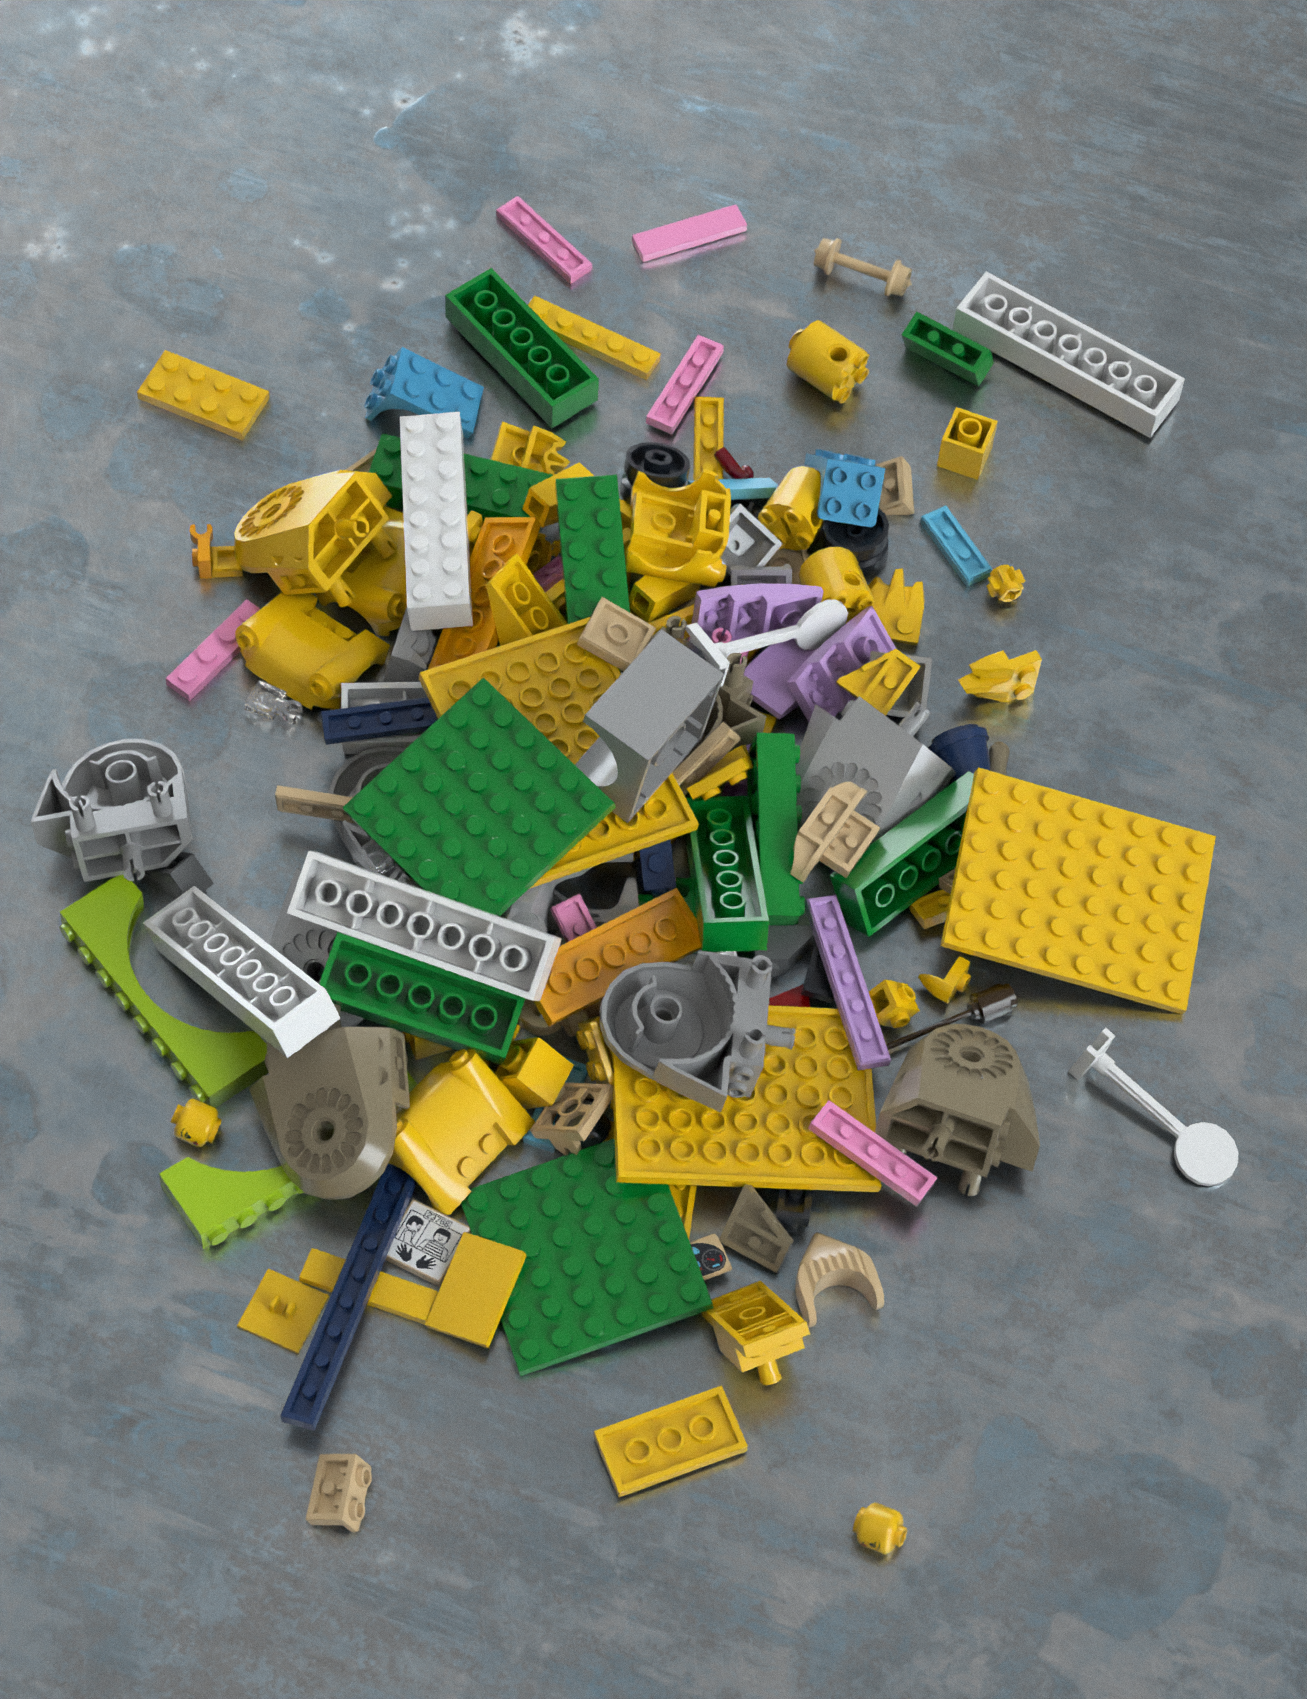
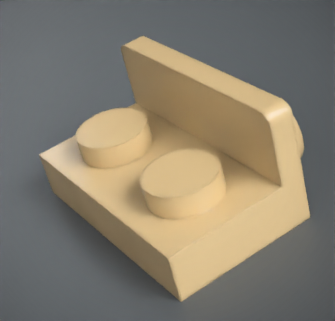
[305,1454,372,1532]

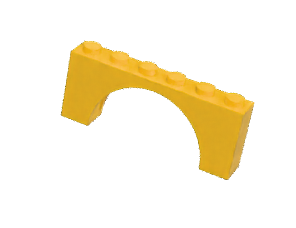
[522,462,701,623]

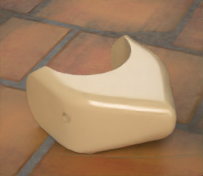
[795,1232,884,1328]

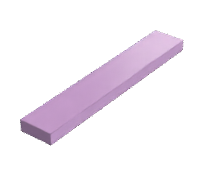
[805,895,891,1070]

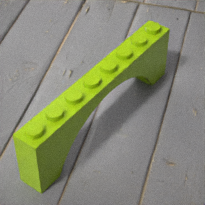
[59,875,269,1108]
[159,1071,417,1249]

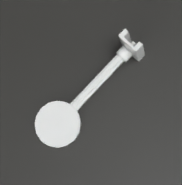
[685,599,848,687]
[1068,1028,1238,1186]

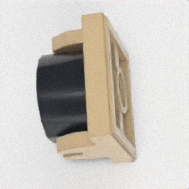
[530,1082,613,1155]

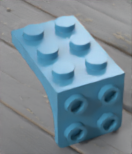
[364,347,484,439]
[804,449,885,527]

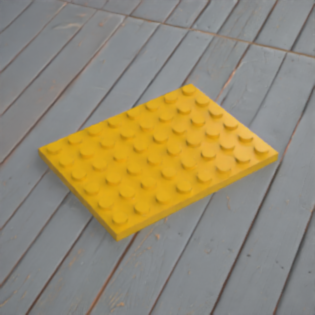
[418,617,699,889]
[940,767,1216,1014]
[611,1006,882,1192]

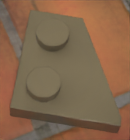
[719,1184,794,1273]

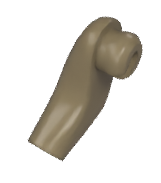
[989,742,1010,776]

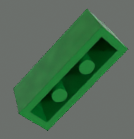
[901,311,994,386]

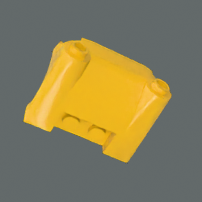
[625,469,731,587]
[315,506,407,636]
[235,592,390,710]
[388,1049,535,1215]

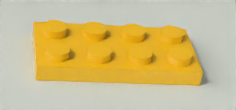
[137,350,270,441]
[593,1385,748,1498]

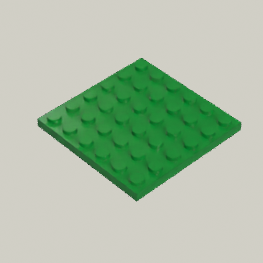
[342,677,616,916]
[461,1138,713,1376]

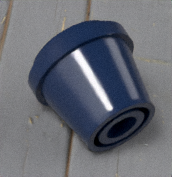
[928,724,991,785]

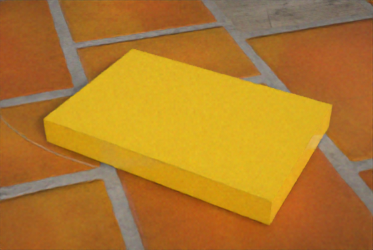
[425,1232,527,1348]

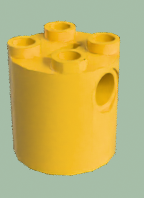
[786,320,869,404]
[758,466,824,551]
[799,547,875,624]

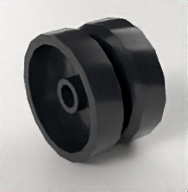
[620,442,690,504]
[823,508,889,577]

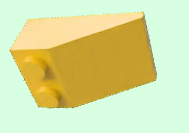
[486,554,567,646]

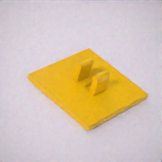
[237,1268,329,1354]

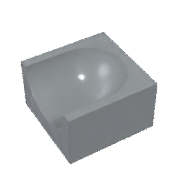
[575,630,724,823]

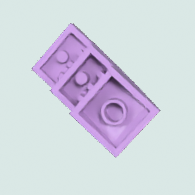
[692,584,823,644]
[786,606,896,722]
[744,640,818,720]

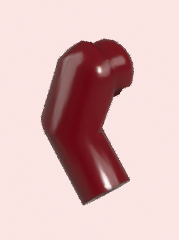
[714,447,754,479]

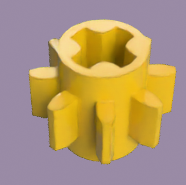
[986,564,1025,602]

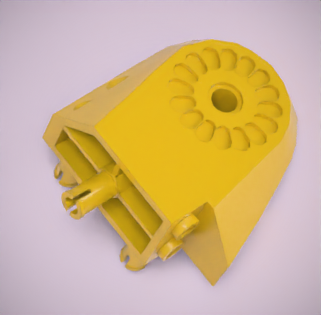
[234,470,398,607]

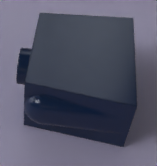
[634,840,676,898]

